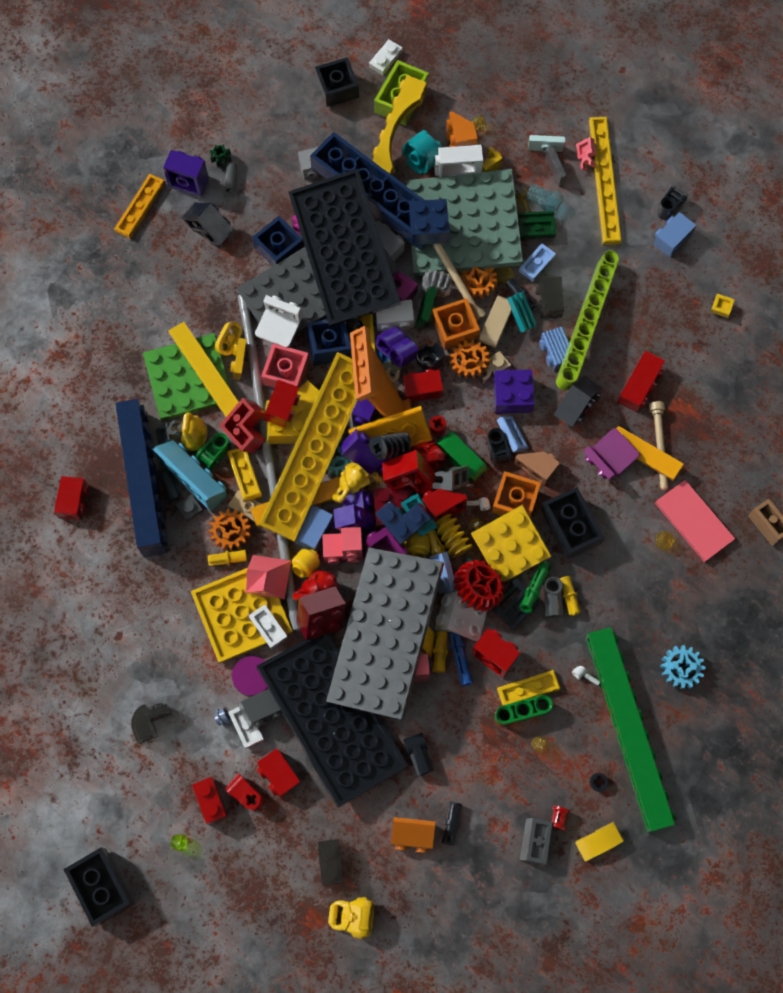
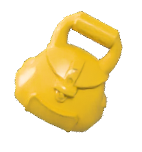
[180,412,207,451]
[332,462,370,503]
[328,897,374,939]

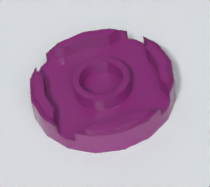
[232,656,267,696]

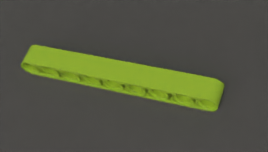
[556,250,619,391]

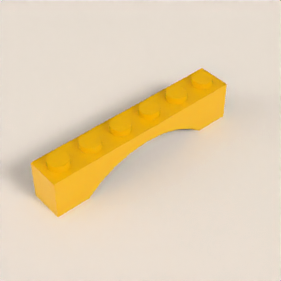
[372,75,428,176]

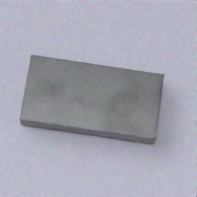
[546,147,567,187]

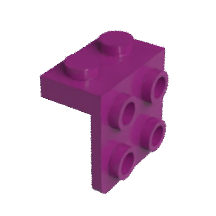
[583,429,639,481]
[363,527,409,556]

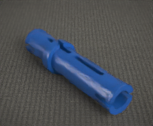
[449,632,474,686]

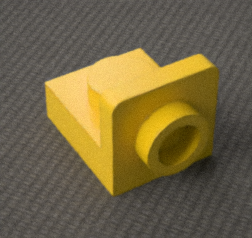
[482,147,502,172]

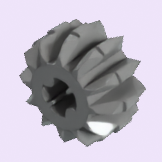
[422,270,453,298]

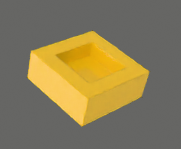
[710,294,735,318]

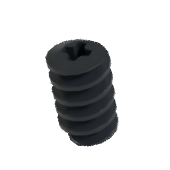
[369,432,411,460]

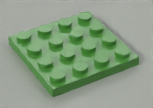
[143,333,230,421]

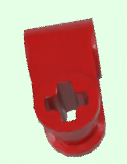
[225,773,264,811]

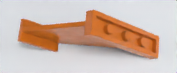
[350,326,411,417]

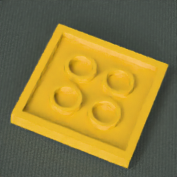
[471,505,551,582]

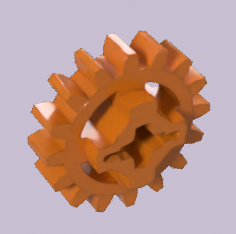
[459,267,497,300]
[450,339,490,379]
[208,509,251,551]

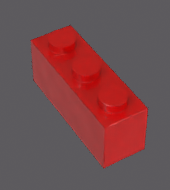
[617,350,665,413]

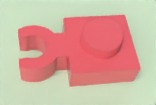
[576,137,596,171]

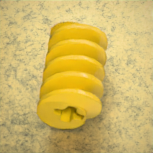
[435,514,472,558]

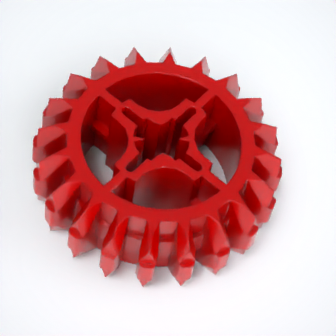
[453,559,506,612]

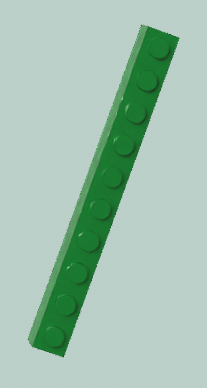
[586,627,676,833]

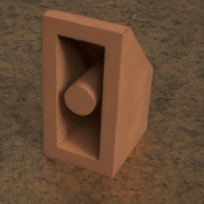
[514,452,560,486]

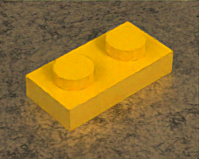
[230,338,246,380]

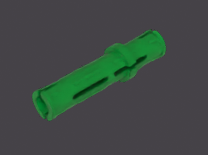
[520,561,552,613]

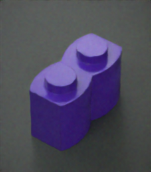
[375,326,419,368]

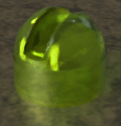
[169,834,187,852]

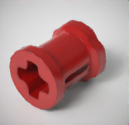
[429,415,446,438]
[551,806,571,831]

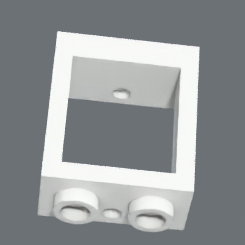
[434,145,483,177]

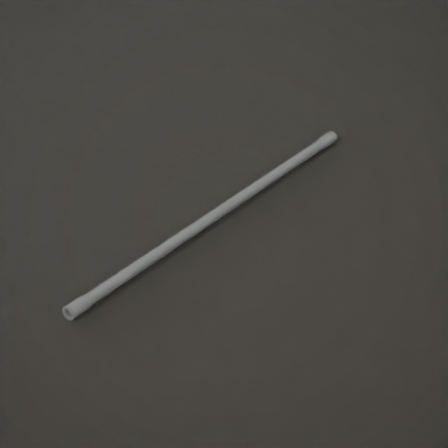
[238,295,301,632]

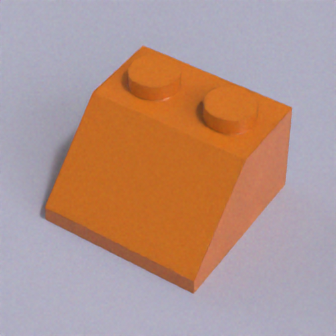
[391,817,436,853]

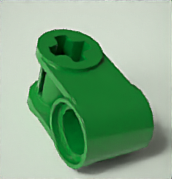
[196,433,231,470]

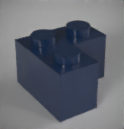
[375,501,433,544]

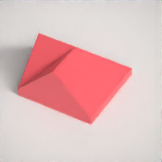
[246,555,292,599]

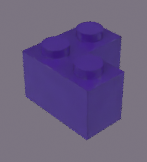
[334,490,376,534]

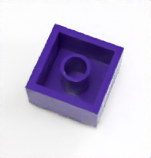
[163,150,209,197]
[493,370,534,414]

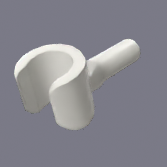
[466,497,491,511]
[572,666,600,686]

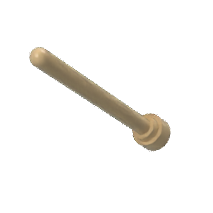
[434,244,486,321]
[649,401,668,491]

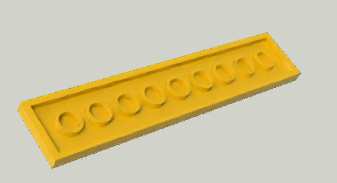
[259,352,357,542]

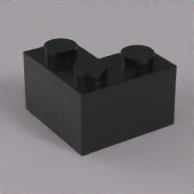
[181,202,234,245]
[554,376,602,427]

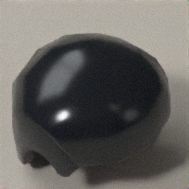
[416,343,445,370]

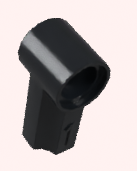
[403,733,434,777]

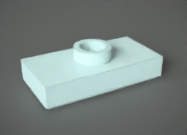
[528,135,565,152]

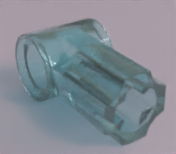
[526,184,564,214]

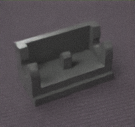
[433,465,469,490]
[520,818,553,864]

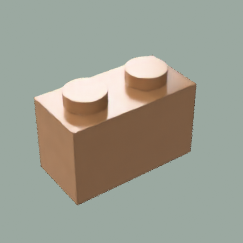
[748,499,783,546]

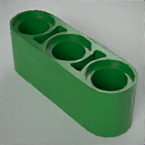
[436,431,488,483]
[494,695,553,727]

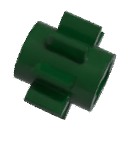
[210,144,231,167]

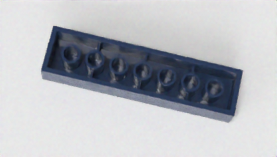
[310,132,426,250]
[115,398,169,558]

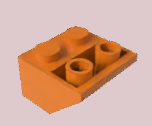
[445,111,478,147]

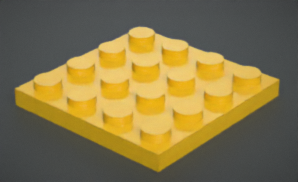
[191,568,293,664]

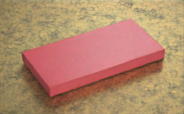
[655,480,735,563]

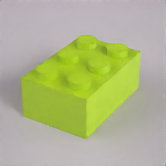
[374,60,429,126]

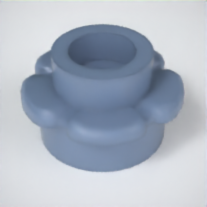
[214,707,232,727]

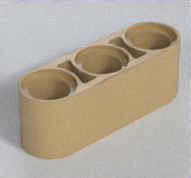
[479,295,512,348]

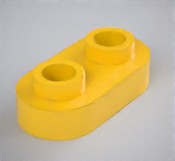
[215,322,242,356]

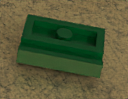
[518,211,556,239]
[414,286,437,330]

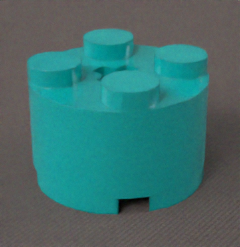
[401,130,443,174]

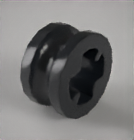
[345,319,364,333]
[589,773,608,792]

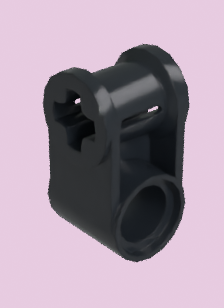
[657,185,689,220]
[486,428,513,467]

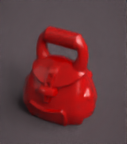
[410,437,446,470]
[292,571,338,601]

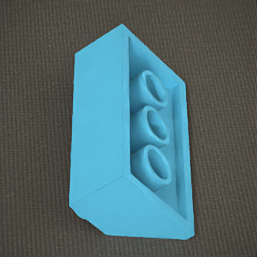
[153,440,228,512]

